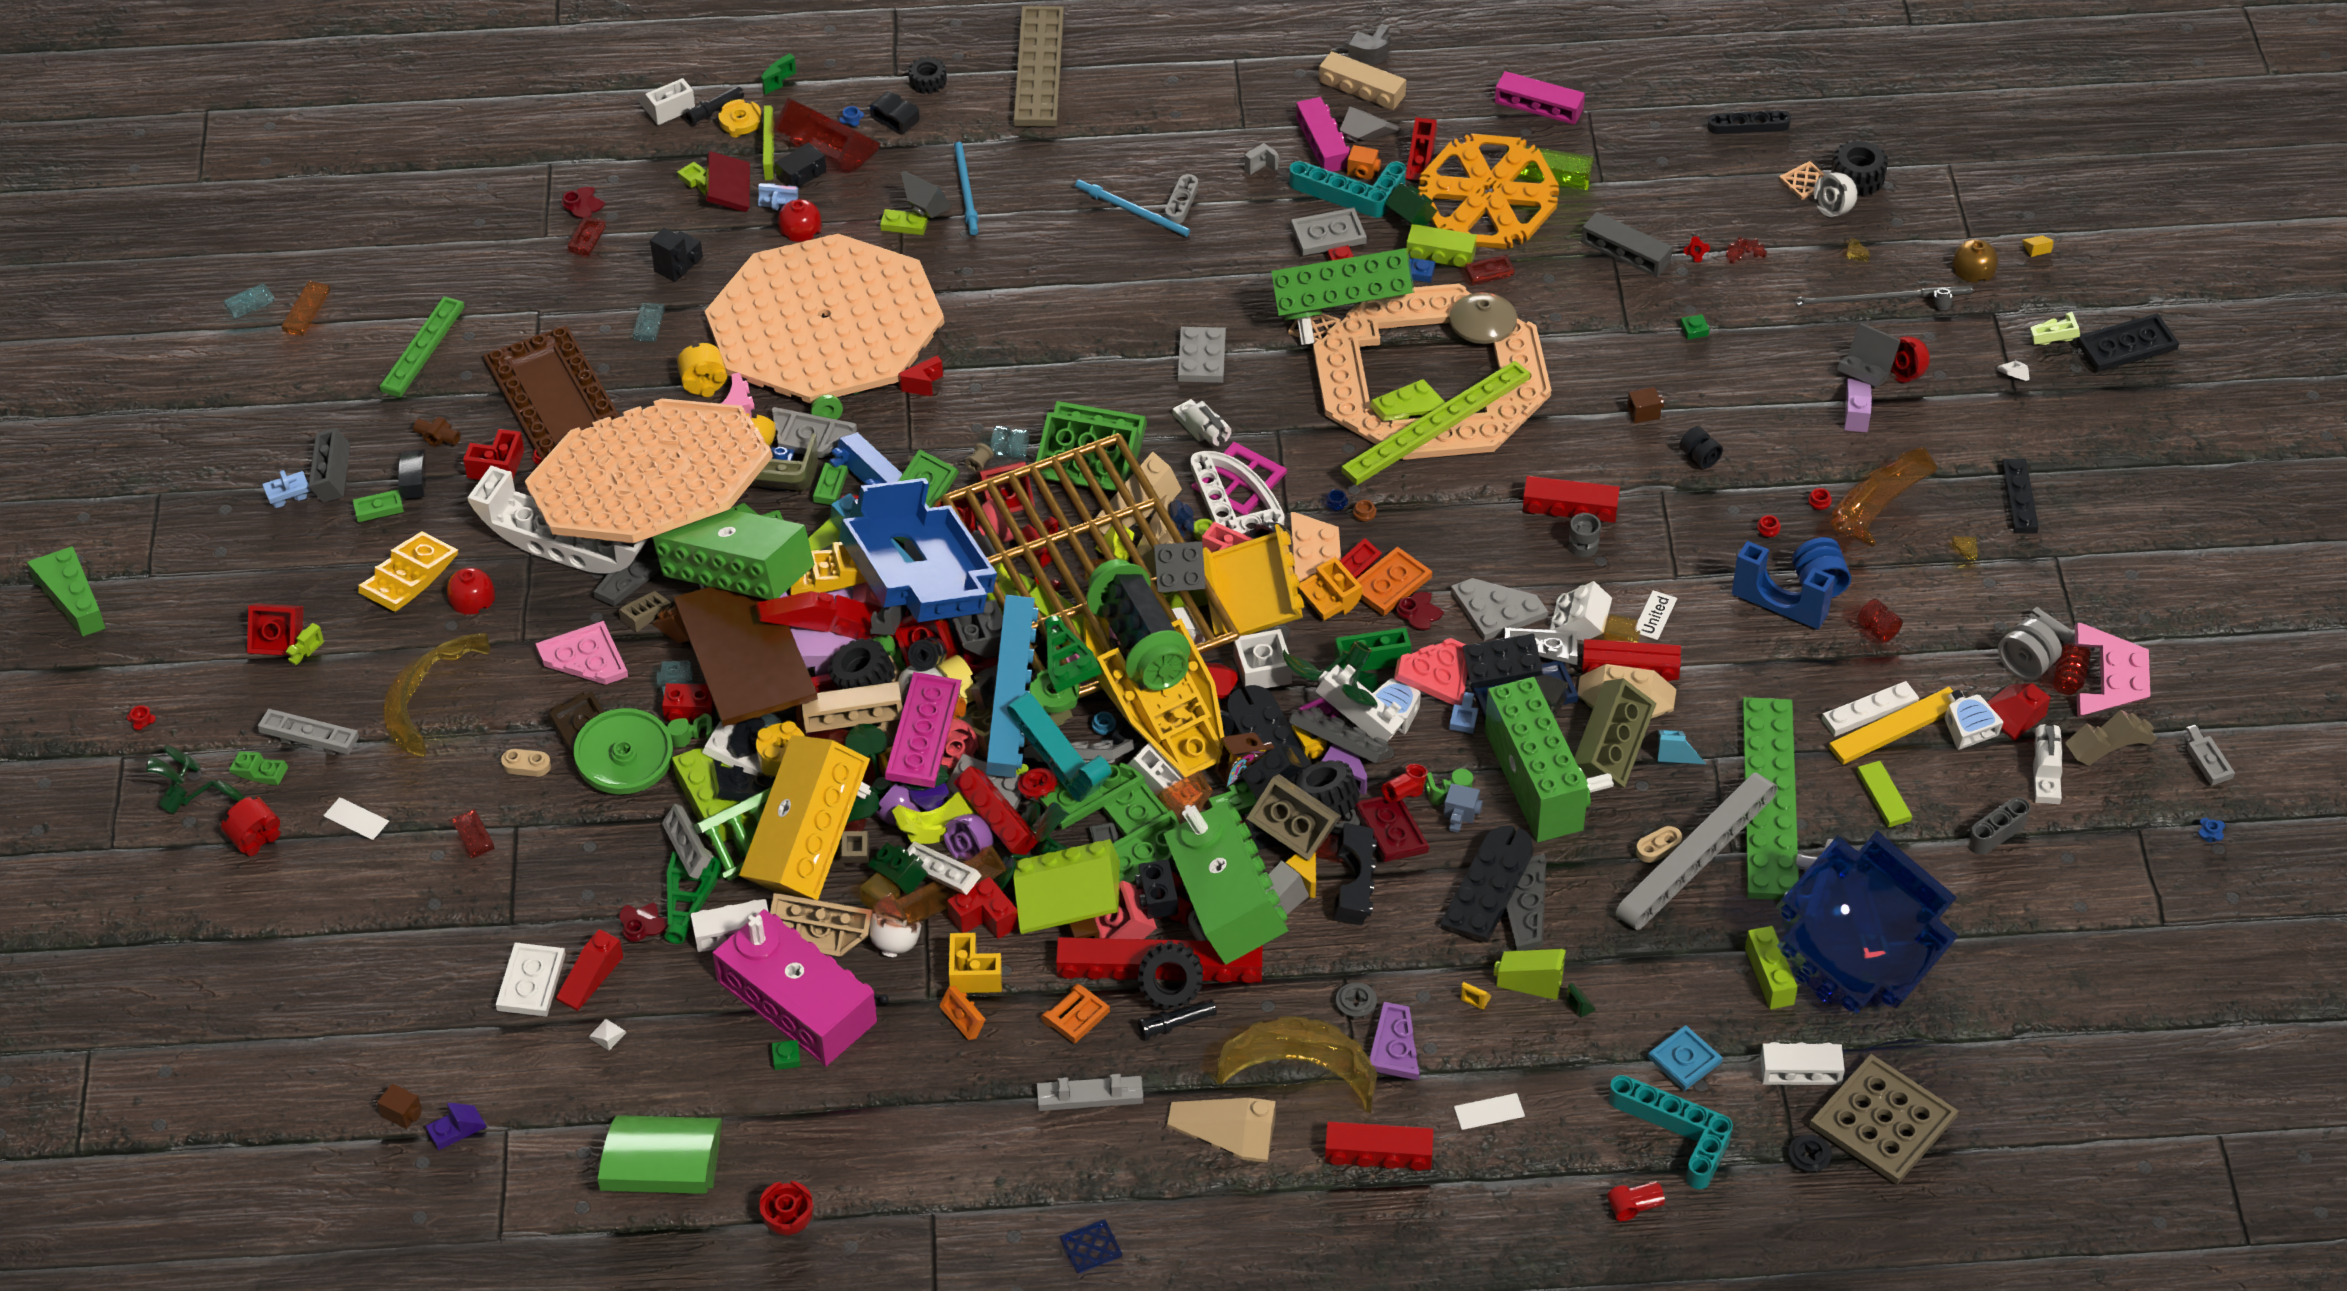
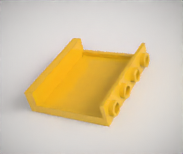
[1203,524,1304,637]

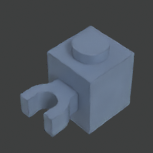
[1444,783,1483,833]

